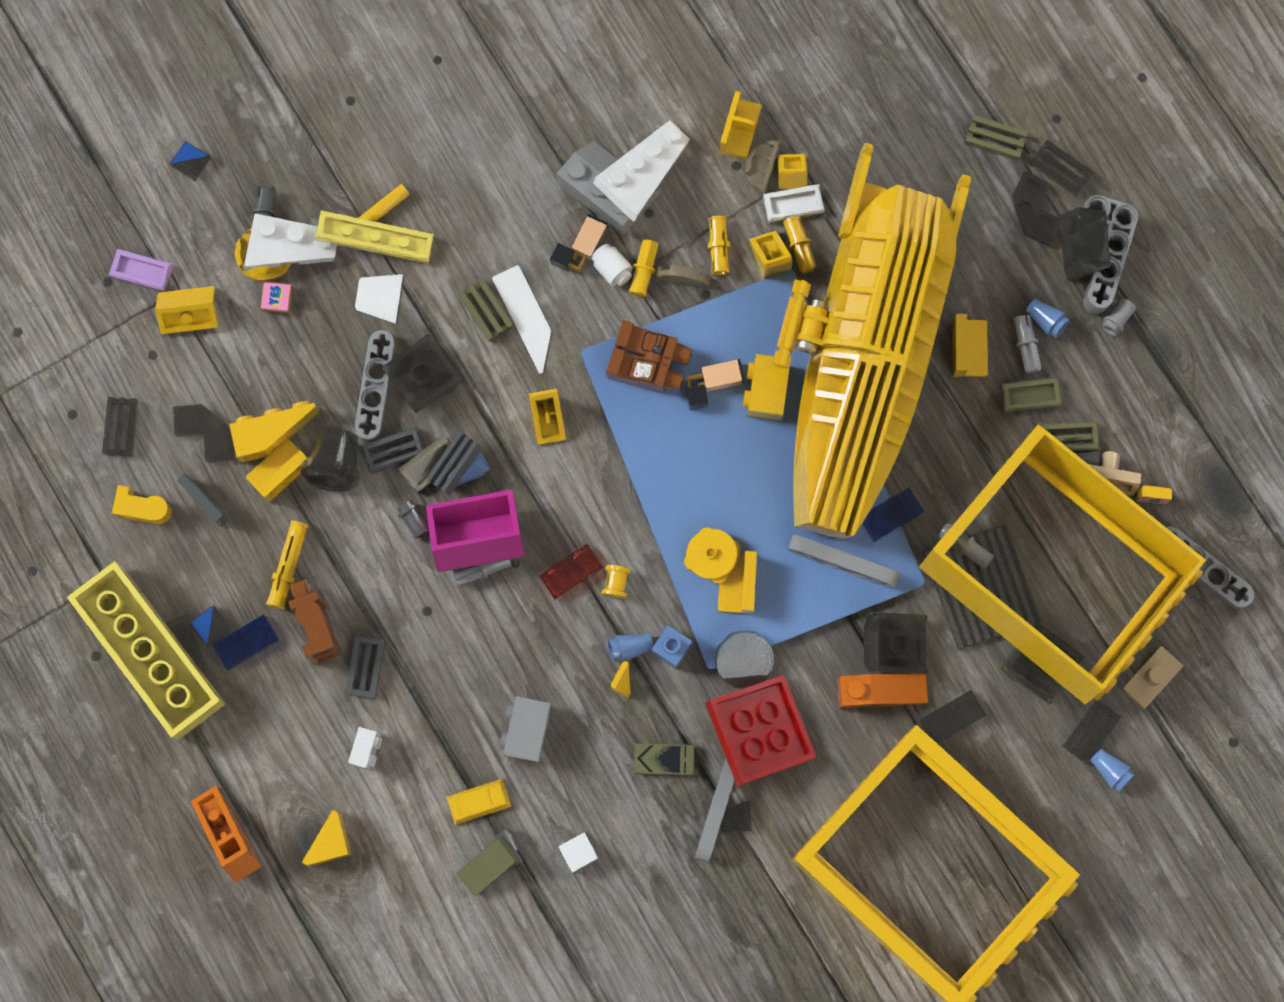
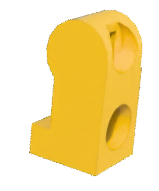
[112,485,172,524]

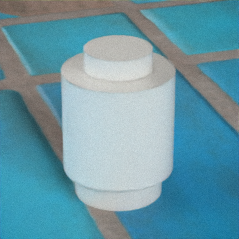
[591,244,633,286]

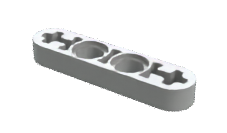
[355,330,396,442]
[1166,526,1254,609]
[788,535,900,589]
[695,758,734,863]

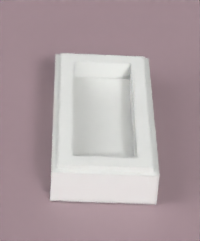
[763,184,825,224]

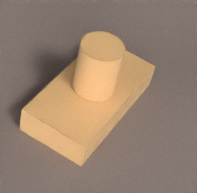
[1088,451,1141,496]
[1121,646,1184,710]

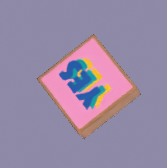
[260,281,293,314]

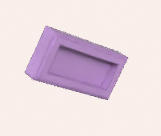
[109,249,173,292]

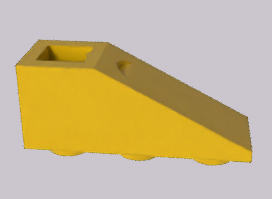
[229,401,319,463]

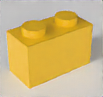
[743,354,790,421]

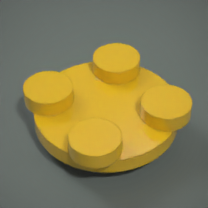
[684,527,742,584]

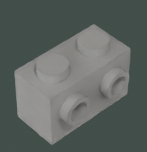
[499,696,552,764]

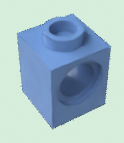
[651,625,692,669]

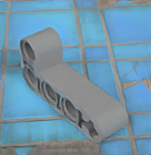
[1080,195,1138,315]

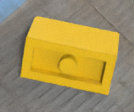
[155,286,219,334]
[952,314,988,377]
[246,439,312,502]
[718,551,757,614]

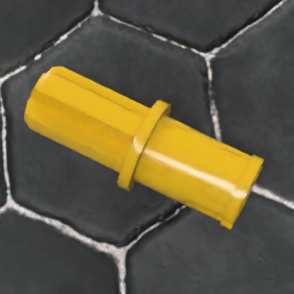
[783,216,816,273]
[628,239,658,298]

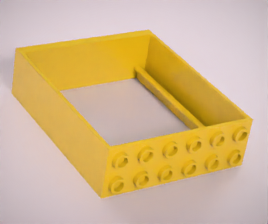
[919,424,1206,705]
[791,725,1080,1002]

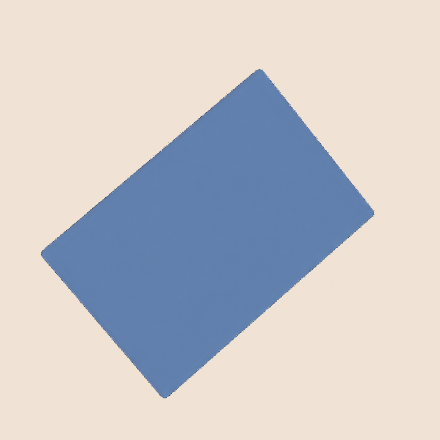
[581,270,924,670]

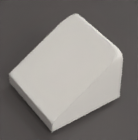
[559,832,599,873]

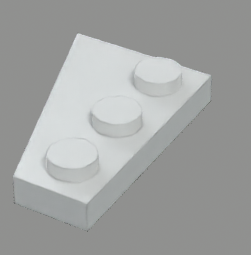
[244,214,337,270]

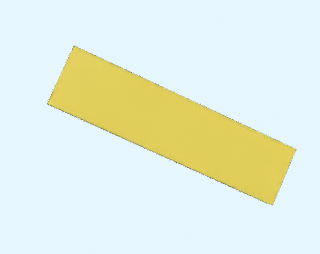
[315,210,434,264]

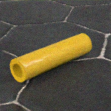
[358,184,410,222]

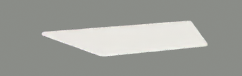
[492,265,551,374]

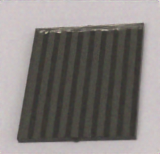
[923,524,1042,651]

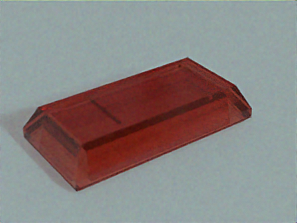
[539,544,603,600]

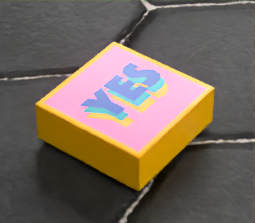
[1136,485,1172,505]

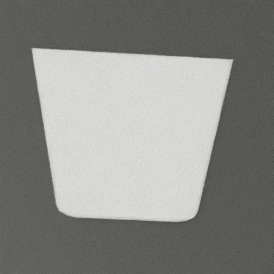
[355,274,403,324]

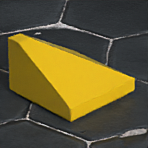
[610,661,631,698]

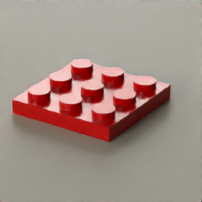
[705,675,817,787]

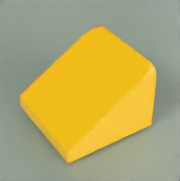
[777,154,808,189]

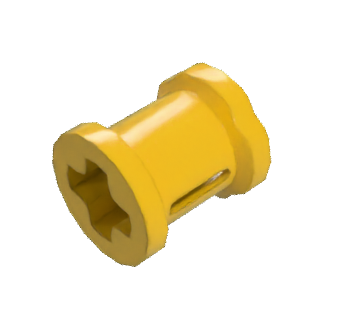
[601,565,631,599]

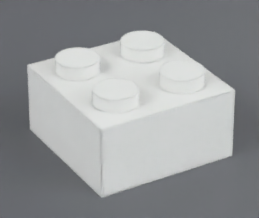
[348,727,382,770]

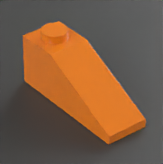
[837,674,928,709]
[190,786,262,883]

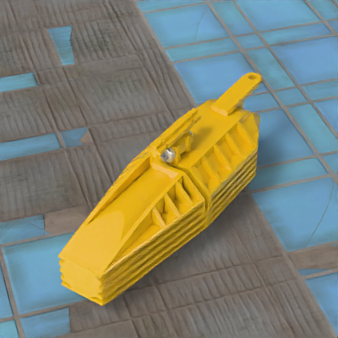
[772,143,971,540]

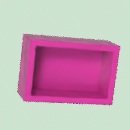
[426,489,525,572]

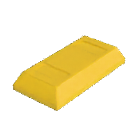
[446,778,512,825]

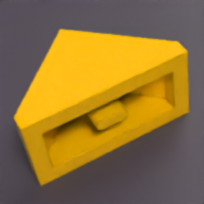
[749,230,792,280]
[528,389,566,445]
[302,810,352,866]

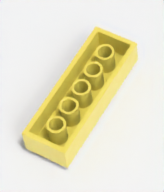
[67,561,226,740]

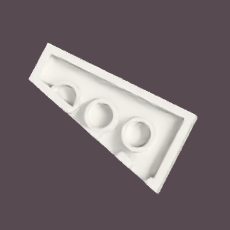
[593,120,690,222]

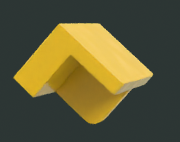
[719,91,762,160]

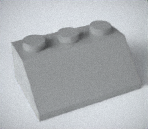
[556,140,659,236]

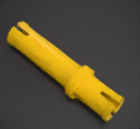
[266,521,309,610]

